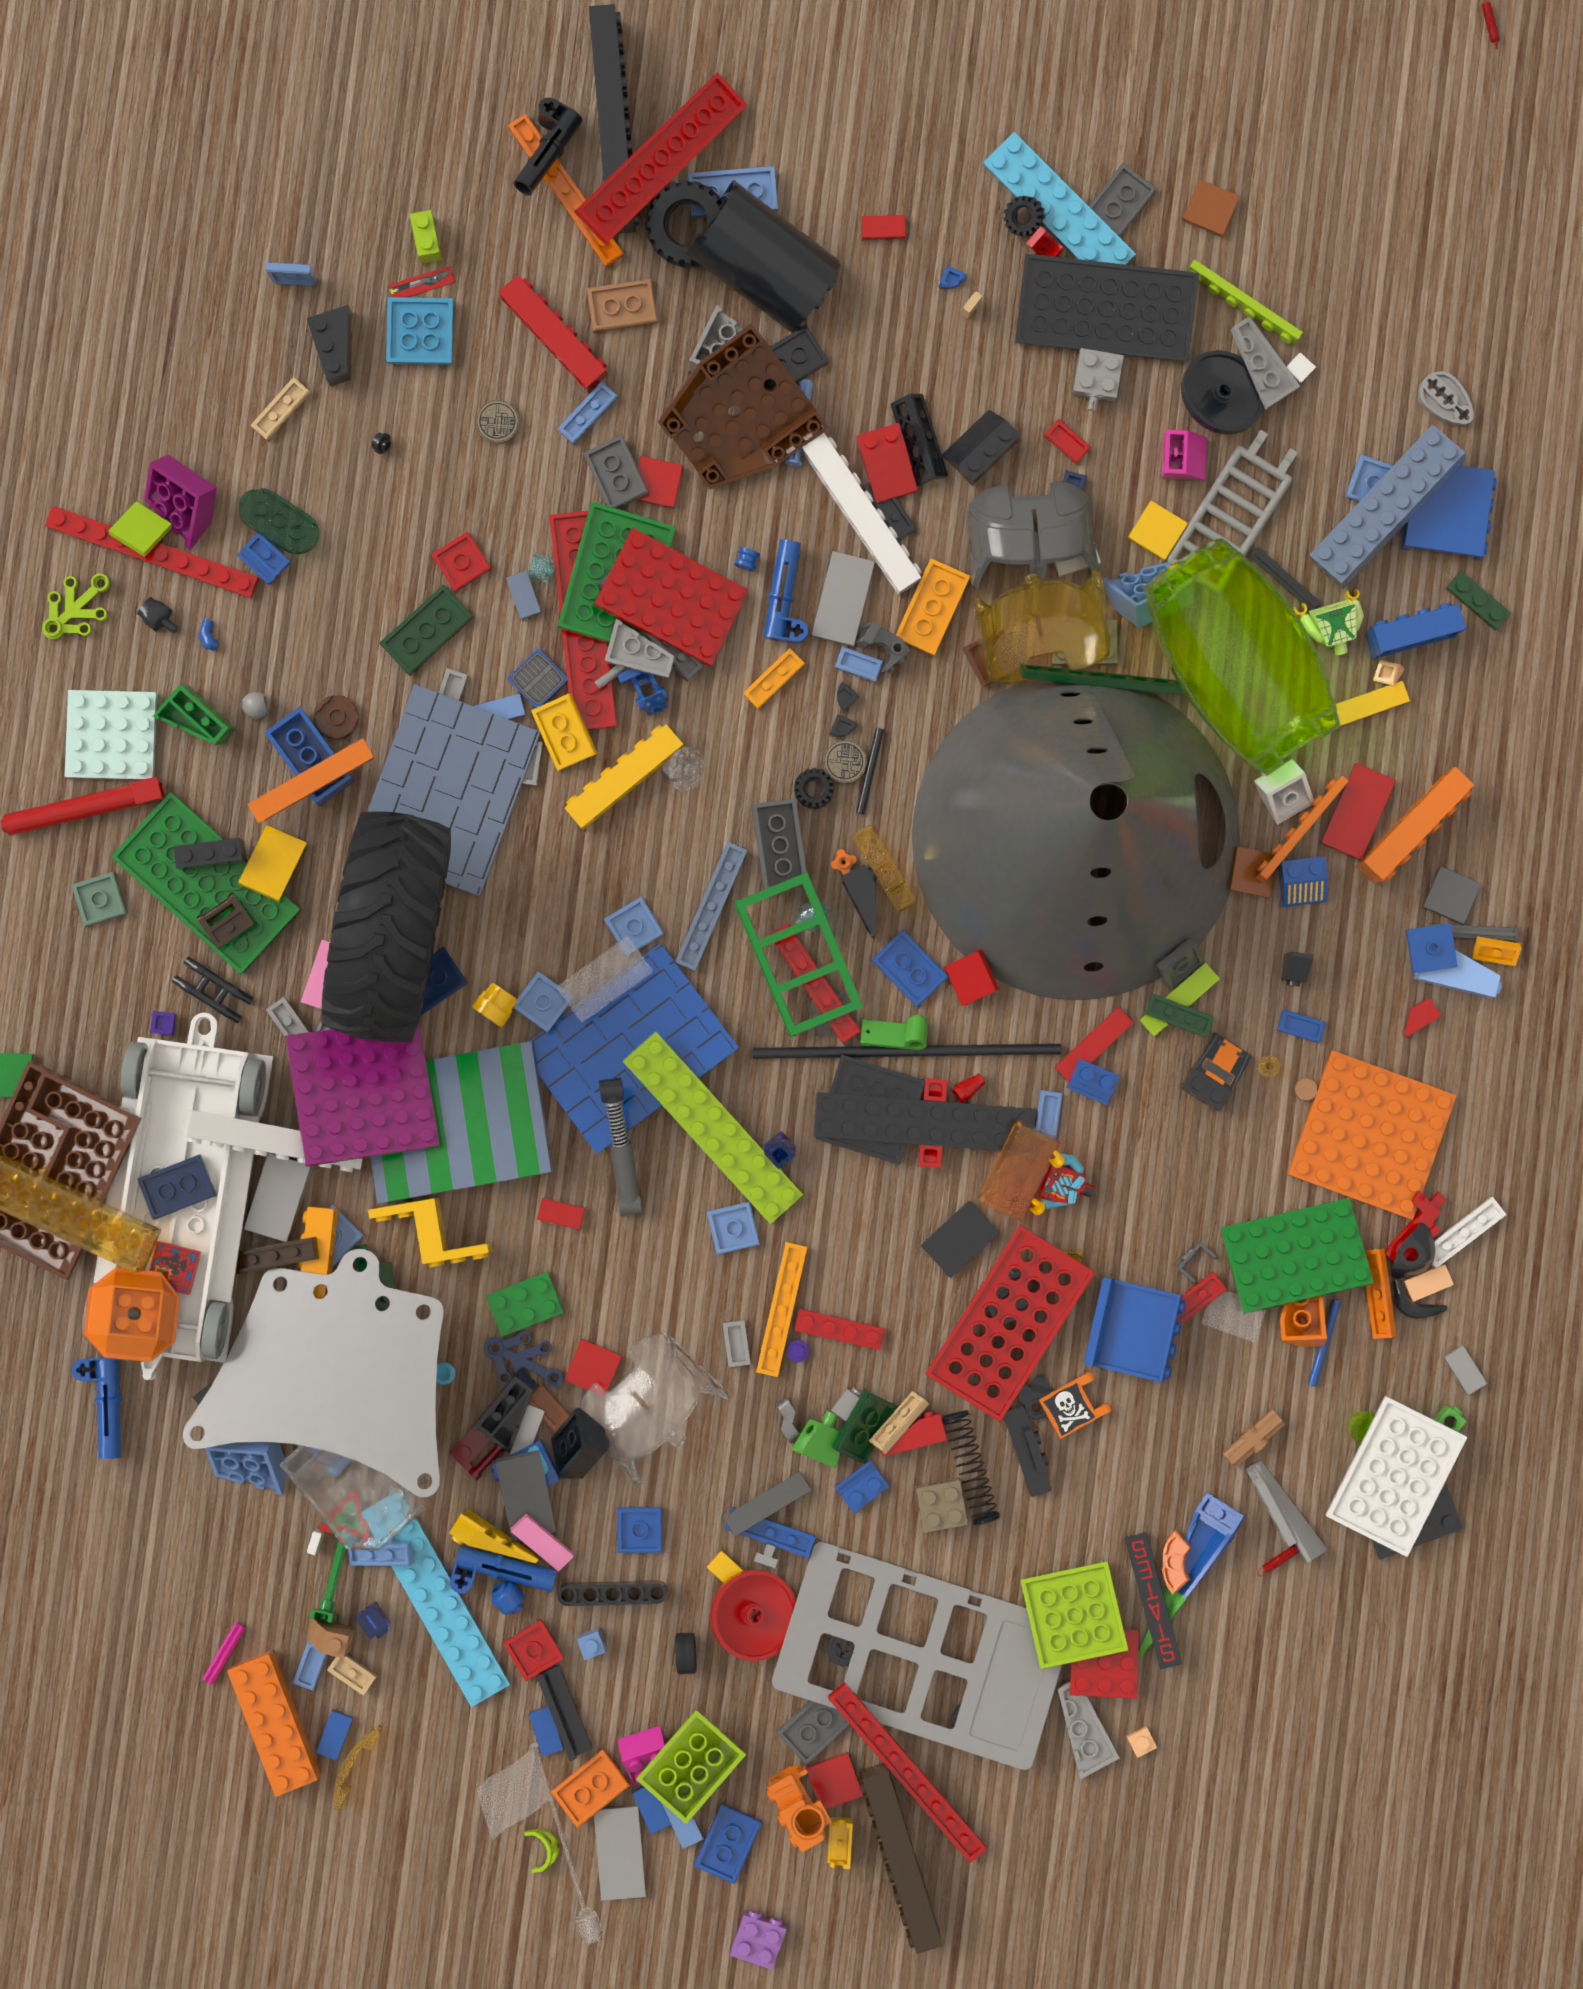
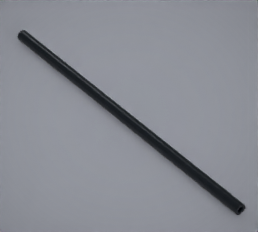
[753,1043,1061,1059]

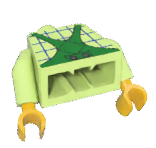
[1293,589,1364,655]

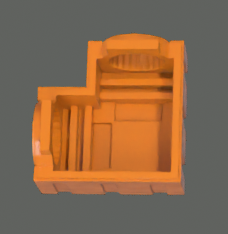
[767,1764,832,1853]

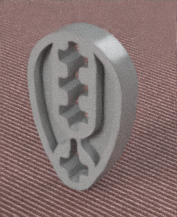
[1418,371,1474,427]

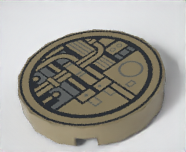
[476,399,520,444]
[823,740,867,784]

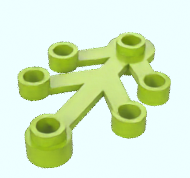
[42,573,110,640]

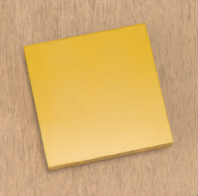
[1127,501,1188,561]

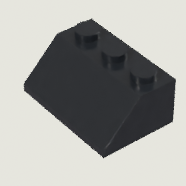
[942,410,1021,486]
[551,1408,609,1479]

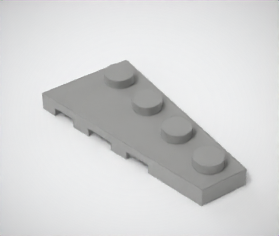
[1231,316,1300,410]
[1057,1681,1119,1780]

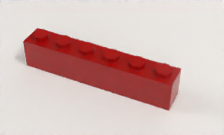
[498,275,607,393]

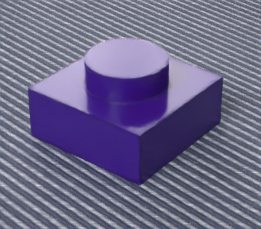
[150,1011,177,1035]

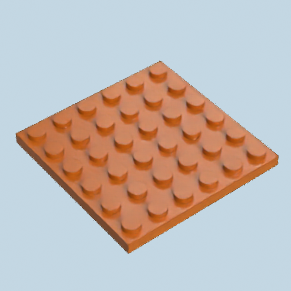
[1287,1050,1457,1220]

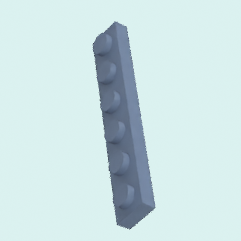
[675,841,748,971]

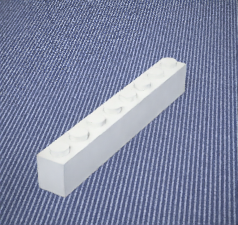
[802,433,922,596]
[182,1109,362,1173]

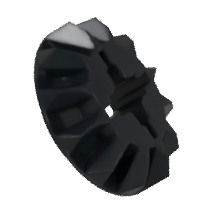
[827,1636,854,1666]

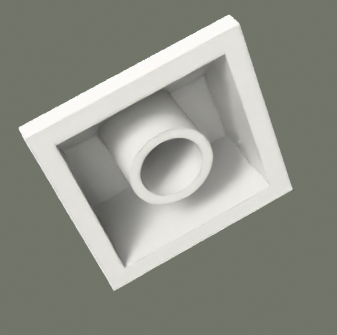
[1254,759,1314,825]

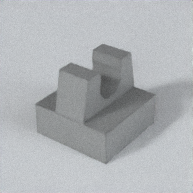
[754,1544,778,1568]

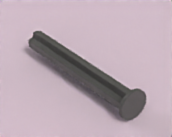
[1429,923,1518,943]

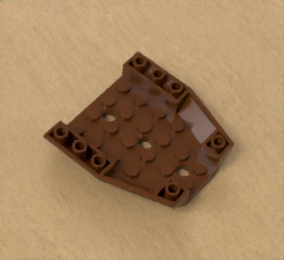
[658,324,828,489]

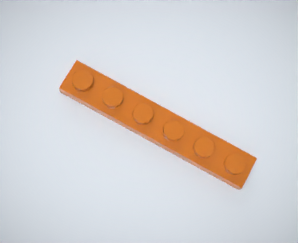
[1255,776,1348,883]

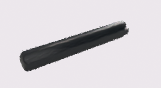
[1250,547,1321,611]

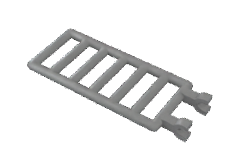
[1166,430,1298,594]

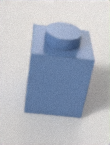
[577,1627,607,1660]

